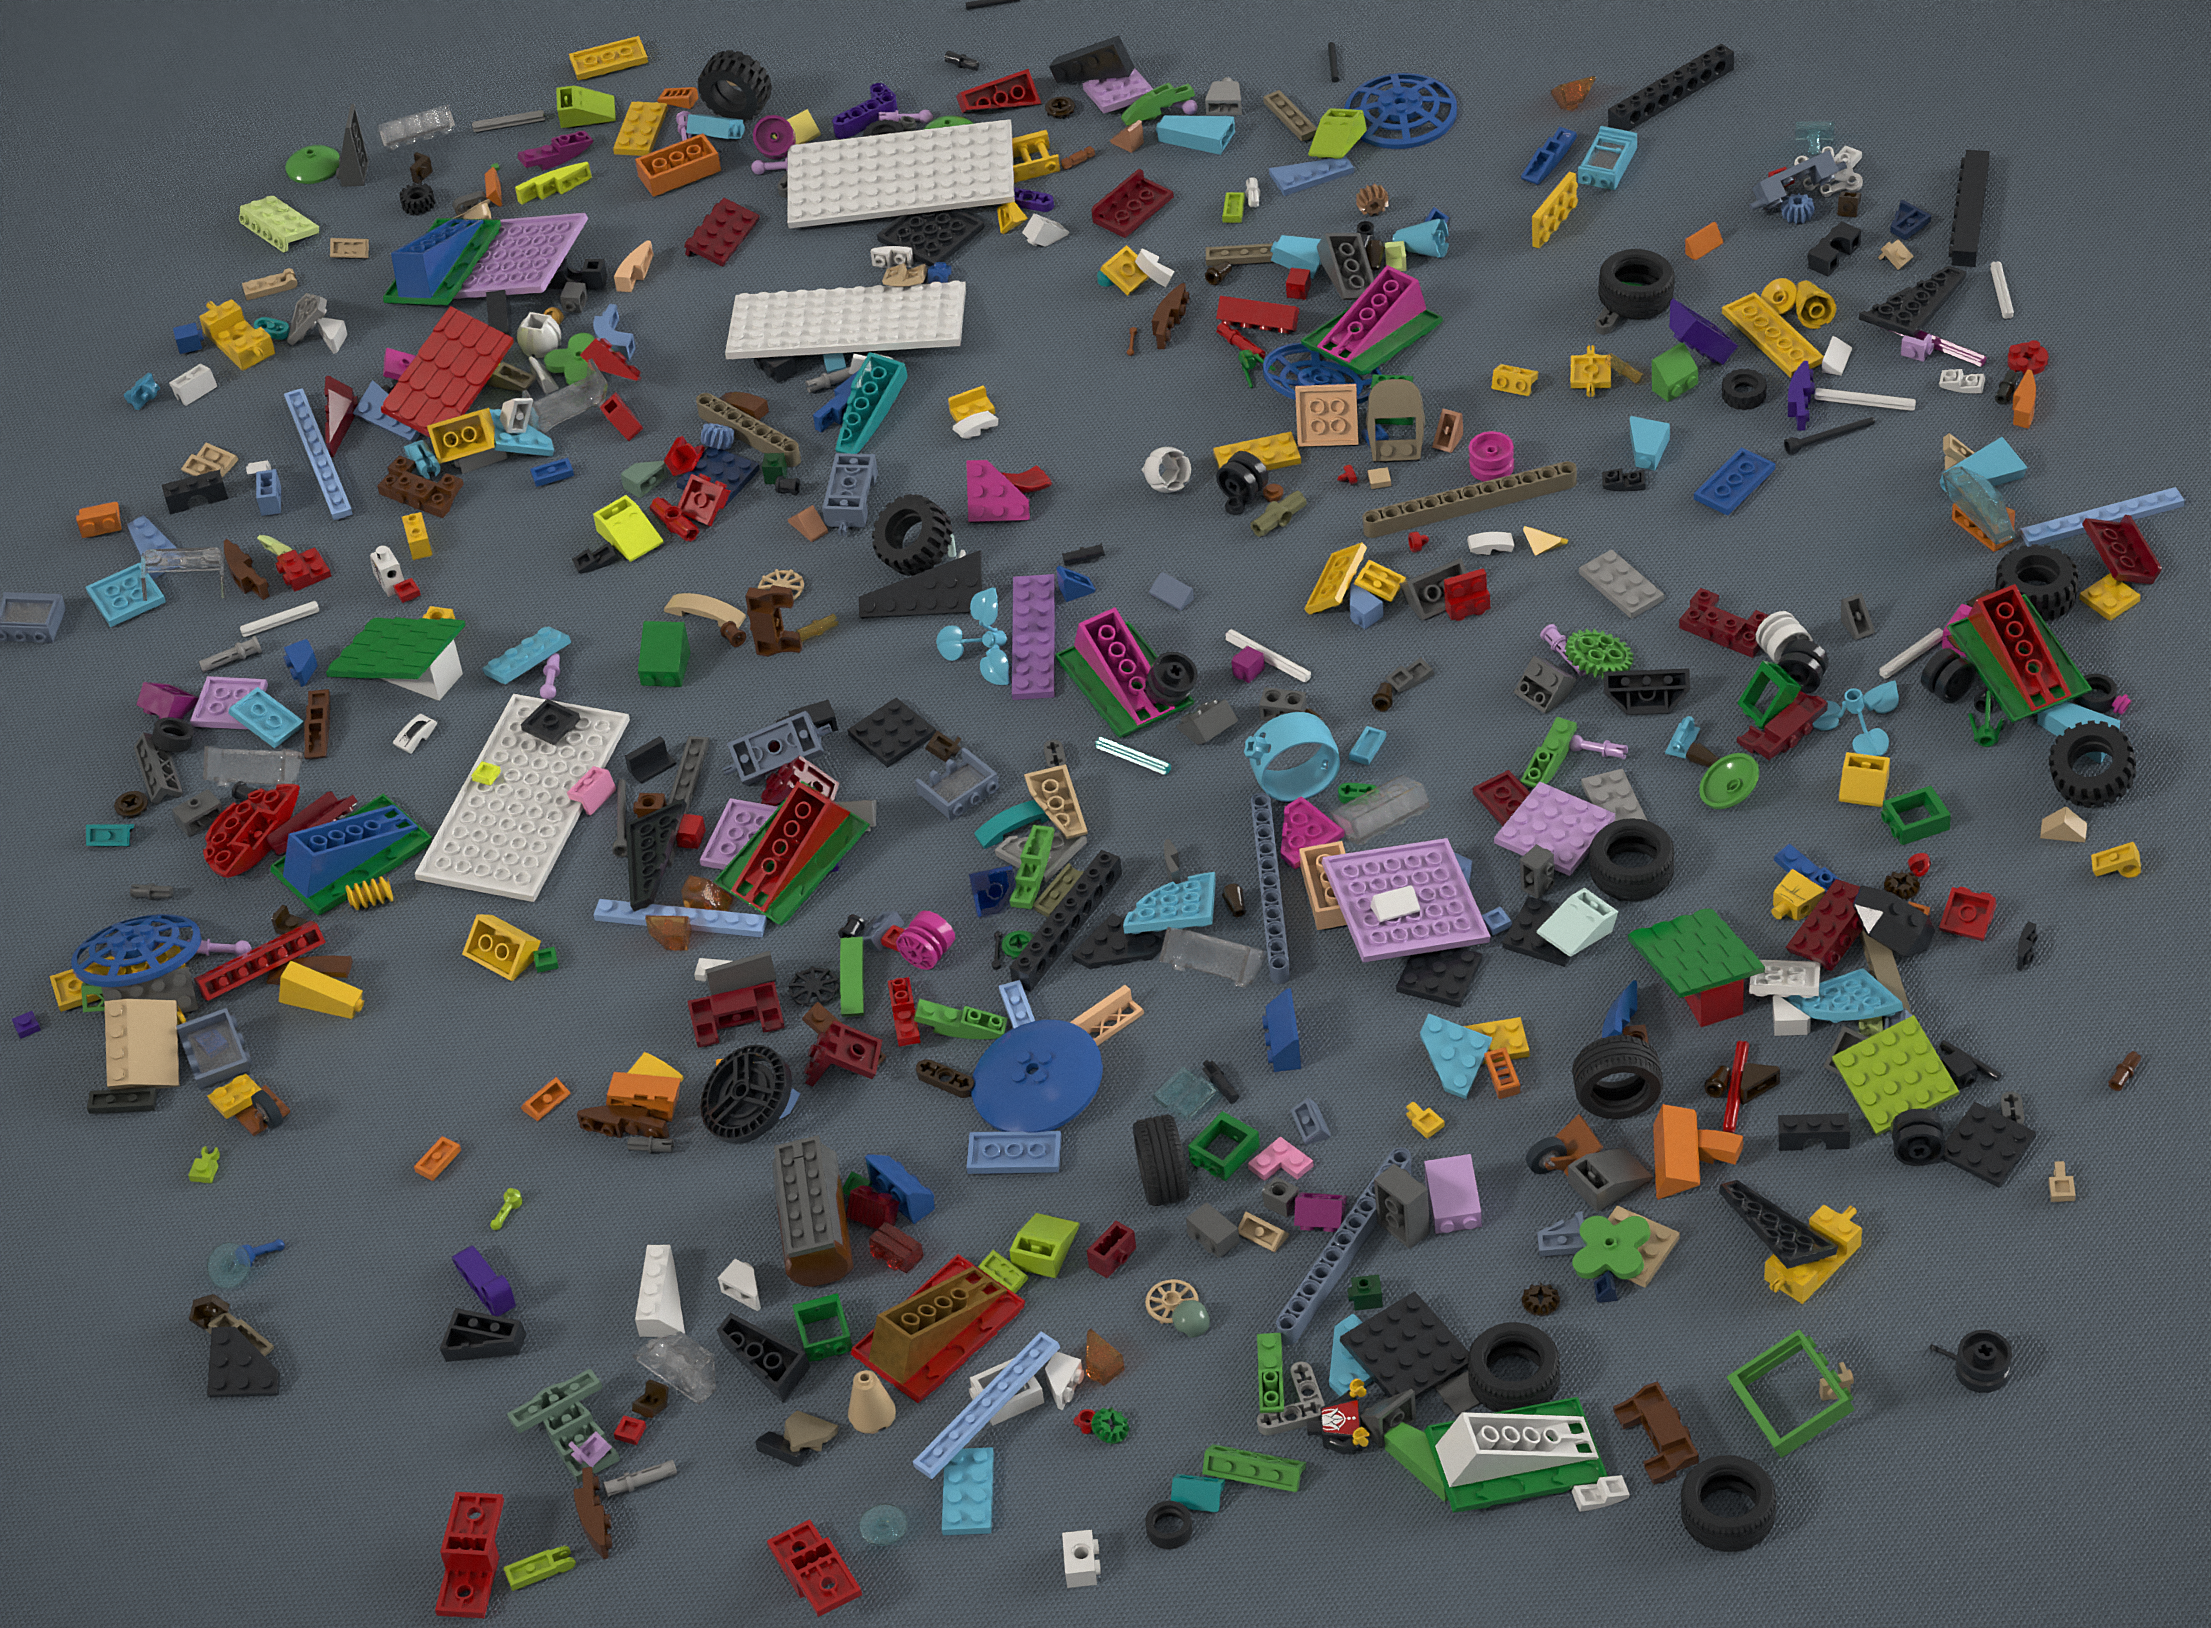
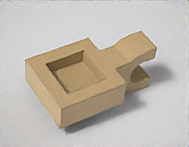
[2049,1161,2076,1202]

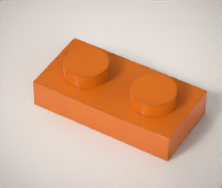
[414,1136,461,1181]

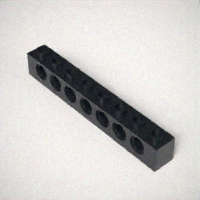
[1608,43,1734,131]
[1010,850,1122,992]

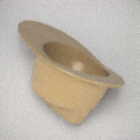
[453,200,491,219]

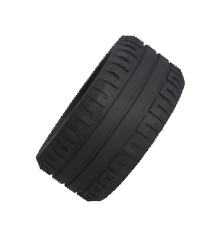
[1598,249,1675,319]
[1590,818,1674,902]
[1572,1035,1663,1119]
[1133,1114,1189,1207]
[1468,1322,1560,1412]
[1681,1455,1776,1552]

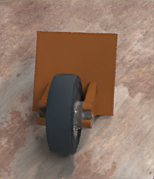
[233,1085,291,1136]
[1526,1114,1603,1177]

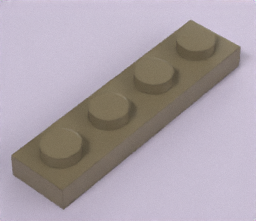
[1263,90,1317,142]
[1206,243,1273,266]

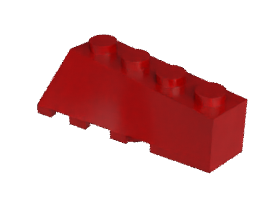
[956,69,1041,114]
[1216,296,1300,334]

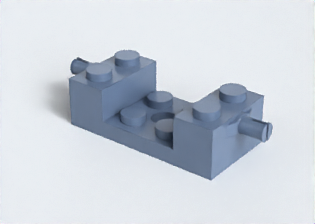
[1749,150,1847,211]
[822,453,878,536]
[723,711,832,786]

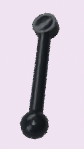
[991,931,1002,970]
[1929,1344,1957,1360]

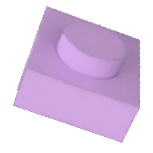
[1901,334,1934,362]
[568,1431,612,1467]

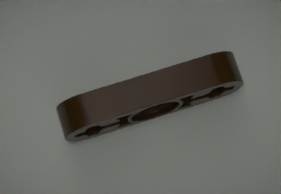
[916,1059,974,1098]

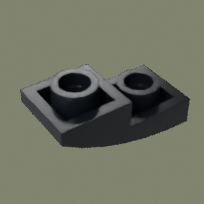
[1602,468,1646,492]
[2017,921,2038,972]

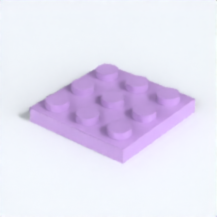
[1082,68,1153,114]
[190,676,268,729]

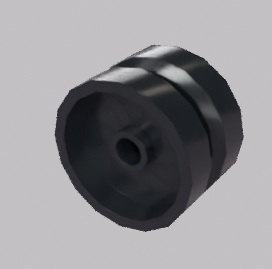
[1216,451,1269,504]
[1777,639,1829,694]
[1921,648,1976,704]
[1145,652,1198,706]
[1891,1108,1945,1166]
[1955,1330,2012,1393]

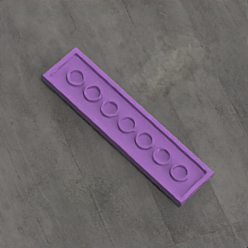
[1012,574,1055,700]

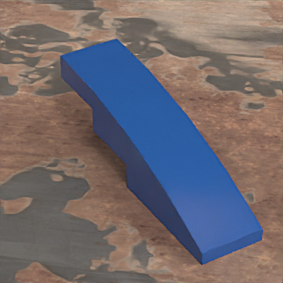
[1521,126,1577,185]
[1602,980,1637,1038]

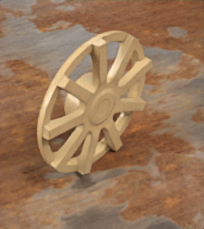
[758,569,804,600]
[1145,1279,1199,1324]

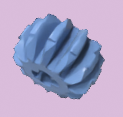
[1781,193,1814,224]
[700,423,734,450]

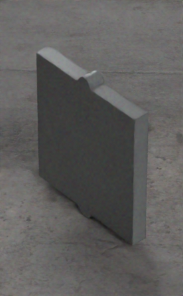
[1435,1371,1481,1417]

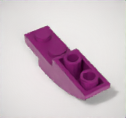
[518,131,593,170]

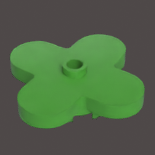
[544,333,615,387]
[1572,1216,1651,1279]

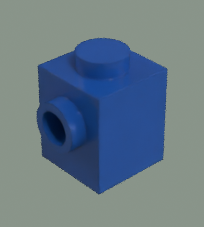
[173,323,204,354]

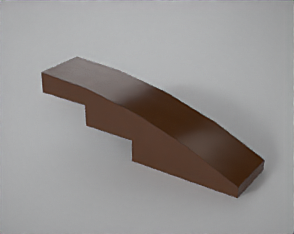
[304,689,330,760]
[266,955,353,985]

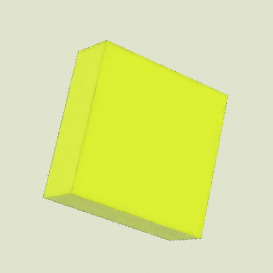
[471,761,501,786]

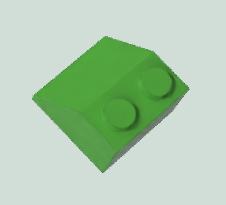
[1652,343,1698,402]

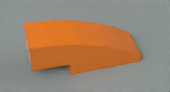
[2012,369,2036,429]
[1697,1129,1743,1165]

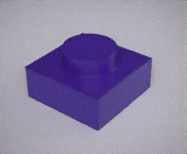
[12,1011,41,1039]

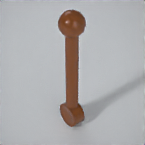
[1127,327,1137,356]

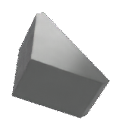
[1841,593,1875,640]

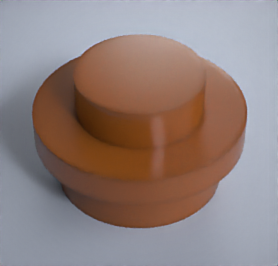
[1263,483,1283,502]

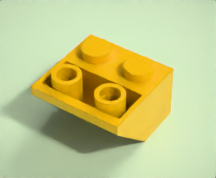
[1839,752,1890,807]

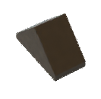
[1740,1063,1780,1105]

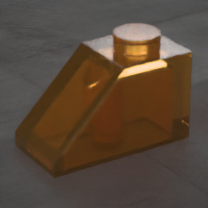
[681,875,733,911]
[645,915,692,950]
[1085,1329,1125,1386]

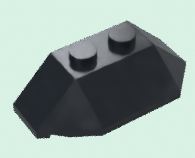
[1603,668,1690,715]
[1852,885,1935,957]

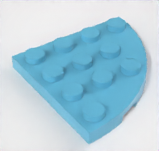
[1123,872,1216,934]
[1781,968,1903,1023]

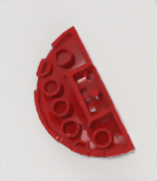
[203,784,300,878]

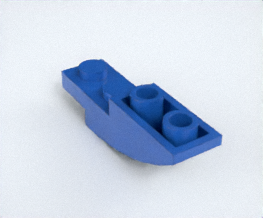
[813,370,859,432]
[1773,843,1840,893]

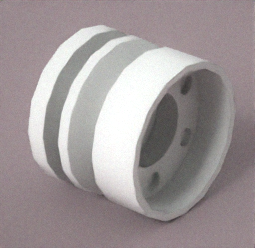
[1756,611,1813,664]

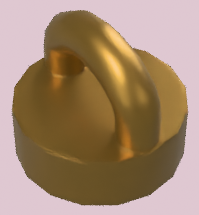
[543,307,564,325]

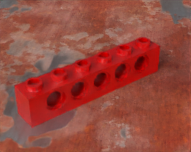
[194,921,326,1001]

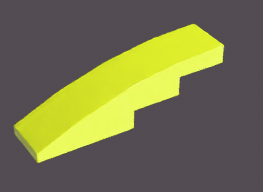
[515,162,592,205]

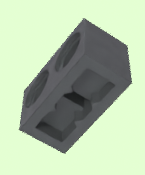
[1259,687,1307,721]

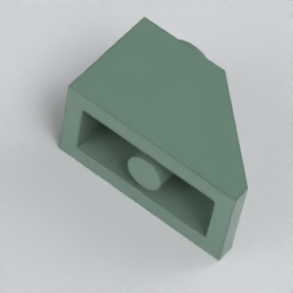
[620,461,669,499]

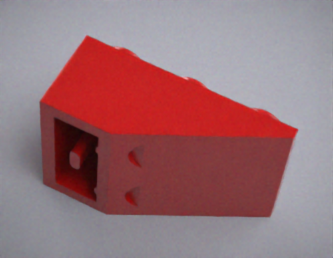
[580,338,642,381]

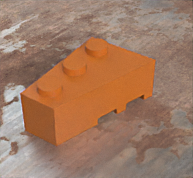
[1952,493,2015,552]
[606,1072,681,1122]

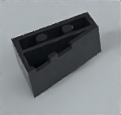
[440,1308,527,1362]

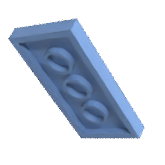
[967,1131,1062,1174]

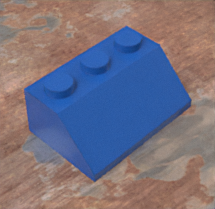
[1262,988,1301,1072]
[865,1154,935,1224]

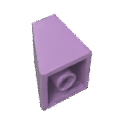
[1424,1154,1482,1234]

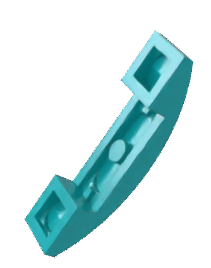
[974,800,1051,849]

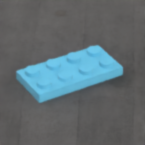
[482,626,571,684]
[942,1447,994,1535]

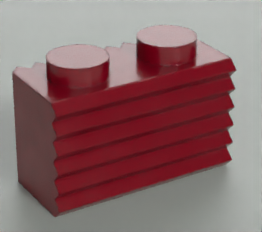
[846,1185,900,1232]

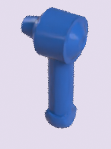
[236,1239,285,1267]

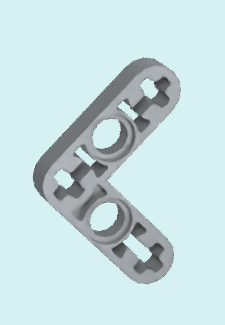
[1257,1362,1325,1436]

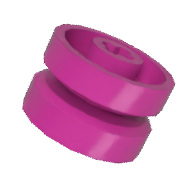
[1468,431,1514,482]

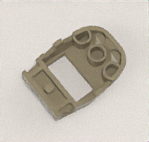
[1366,379,1425,462]

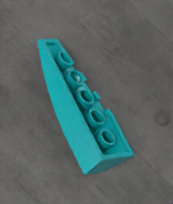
[835,352,908,454]

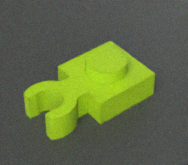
[188,1146,220,1184]

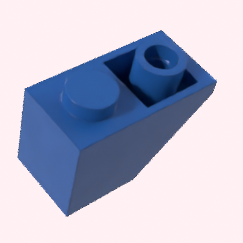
[283,639,318,687]

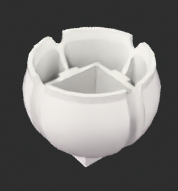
[517,312,561,358]
[1142,447,1191,493]

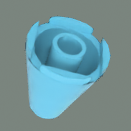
[1393,219,1449,258]

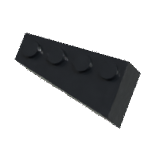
[1049,35,1135,83]

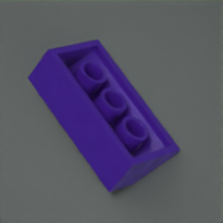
[1669,298,1738,364]

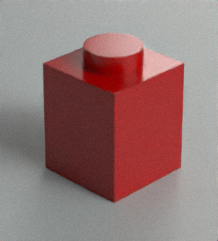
[1286,268,1311,300]
[676,814,706,849]

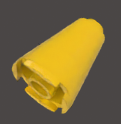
[1796,281,1837,329]

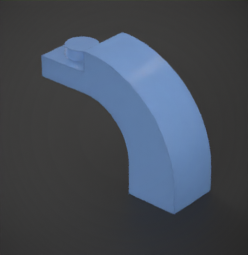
[593,304,636,361]

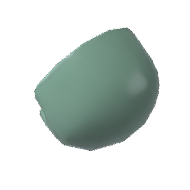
[1172,1300,1210,1338]

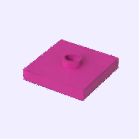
[383,348,416,380]

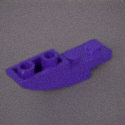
[1787,361,1815,431]

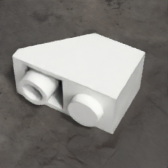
[1045,1352,1084,1410]

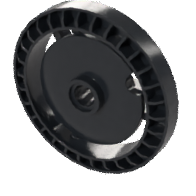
[700,1044,792,1144]

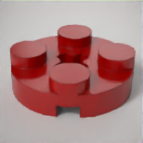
[2007,340,2049,375]

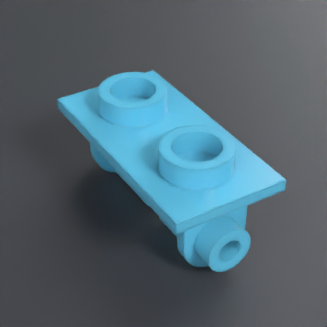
[1665,716,1700,759]

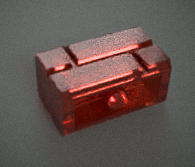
[869,1222,924,1274]

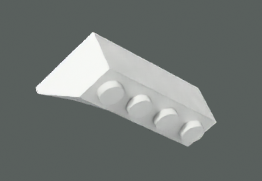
[635,1245,686,1337]

